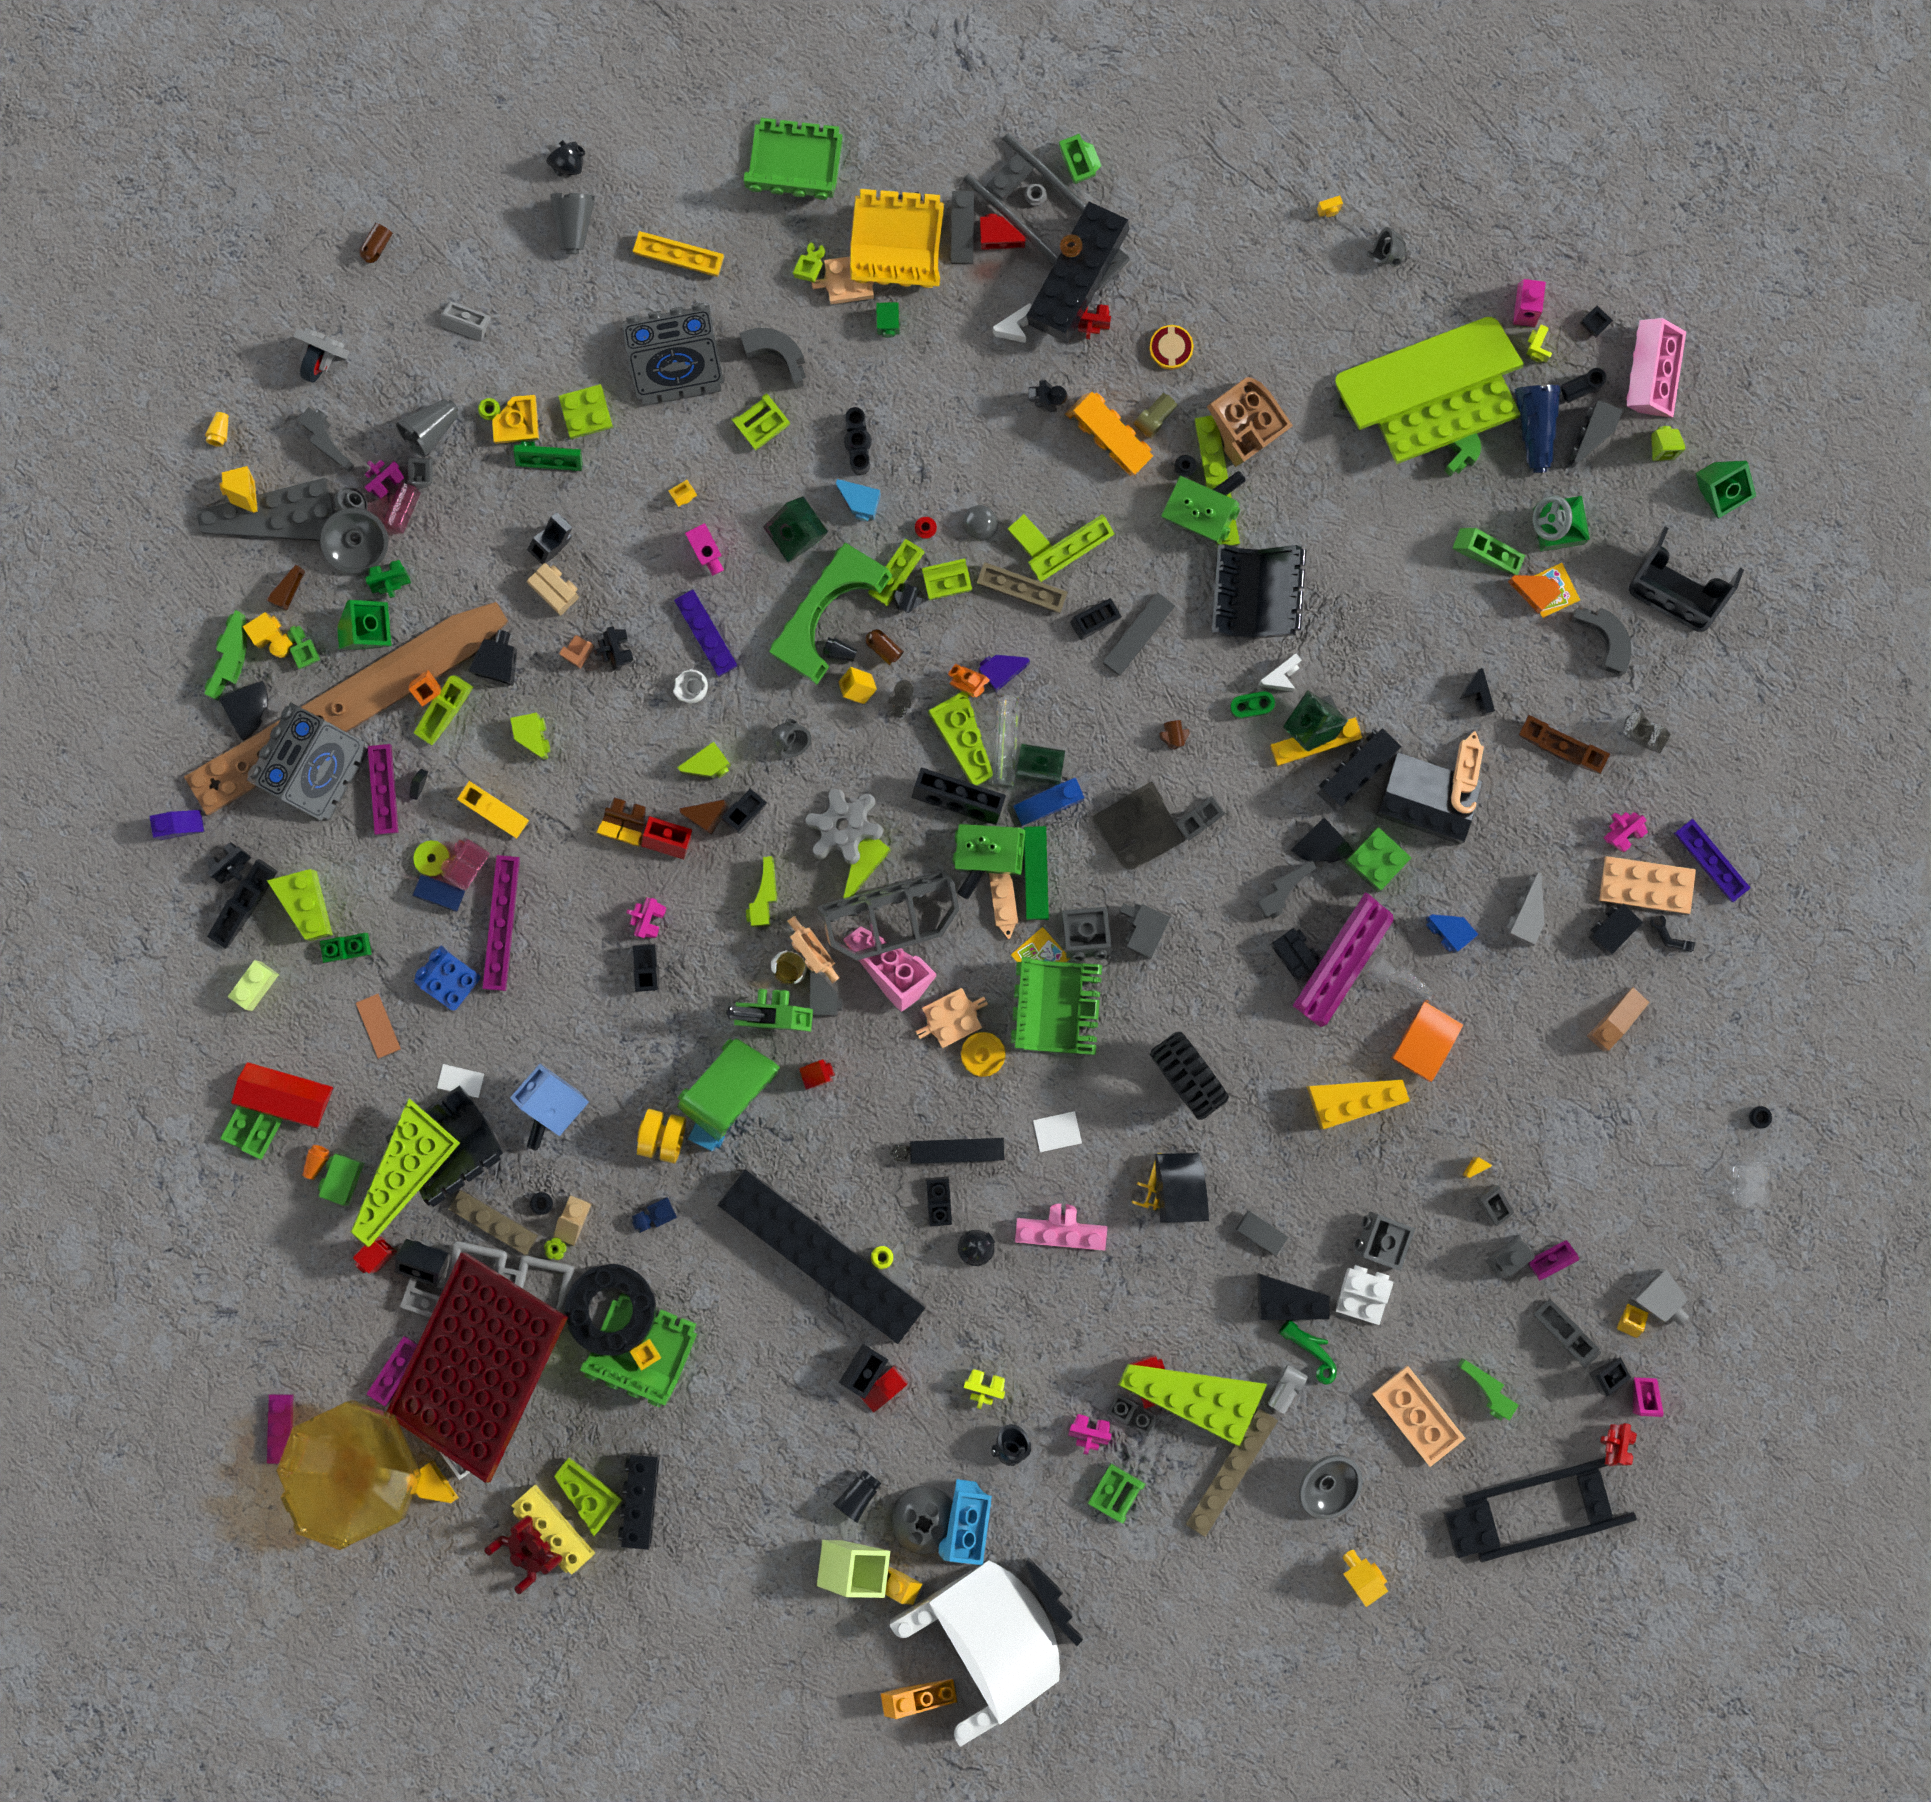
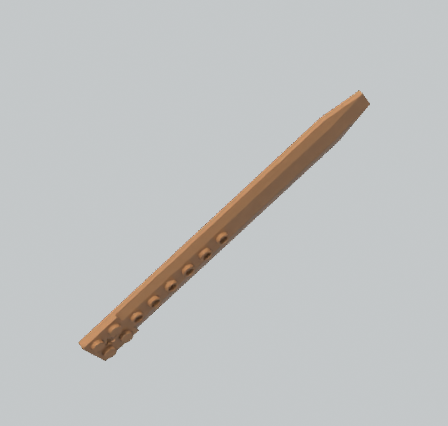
[184,602,509,816]

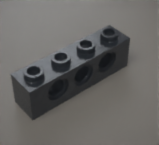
[911,767,1006,825]

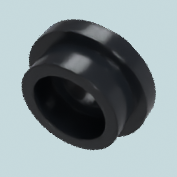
[1174,455,1197,477]
[1749,1106,1772,1129]
[530,1192,553,1215]

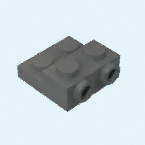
[1062,907,1111,962]
[1354,1211,1416,1271]

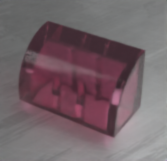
[382,483,421,533]

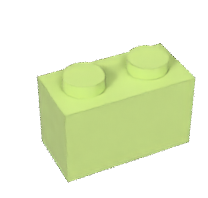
[228,960,279,1011]

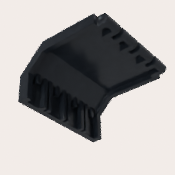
[1212,544,1307,639]
[385,1085,503,1207]

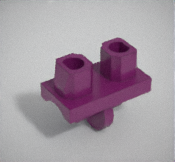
[364,459,404,499]

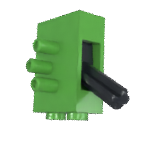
[1161,471,1246,544]
[953,824,1025,899]
[726,989,813,1032]

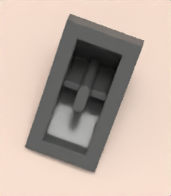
[1475,1185,1514,1227]

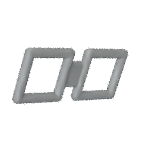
[444,1241,574,1315]

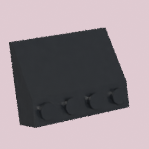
[1375,752,1482,845]

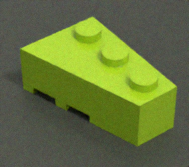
[267,869,333,941]

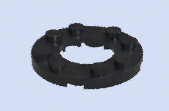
[565,1264,656,1356]

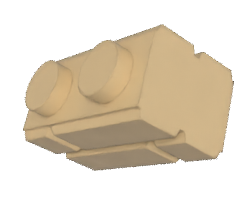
[527,563,579,616]

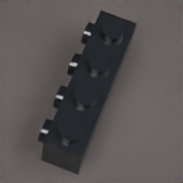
[618,1452,660,1550]

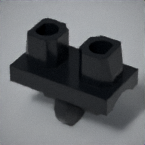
[1028,380,1068,412]
[594,626,633,671]
[207,842,251,884]

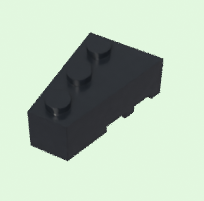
[1258,1273,1330,1320]

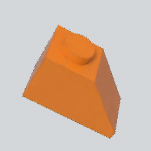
[1508,575,1562,614]

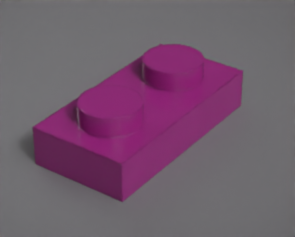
[1528,1240,1579,1281]

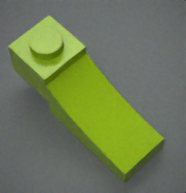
[746,856,778,927]

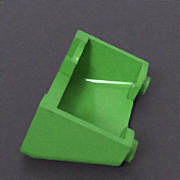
[677,1038,780,1142]

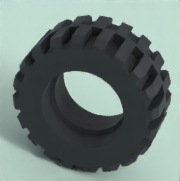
[1150,1031,1229,1120]

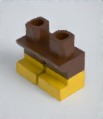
[597,797,647,847]

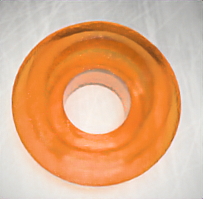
[1060,234,1082,257]

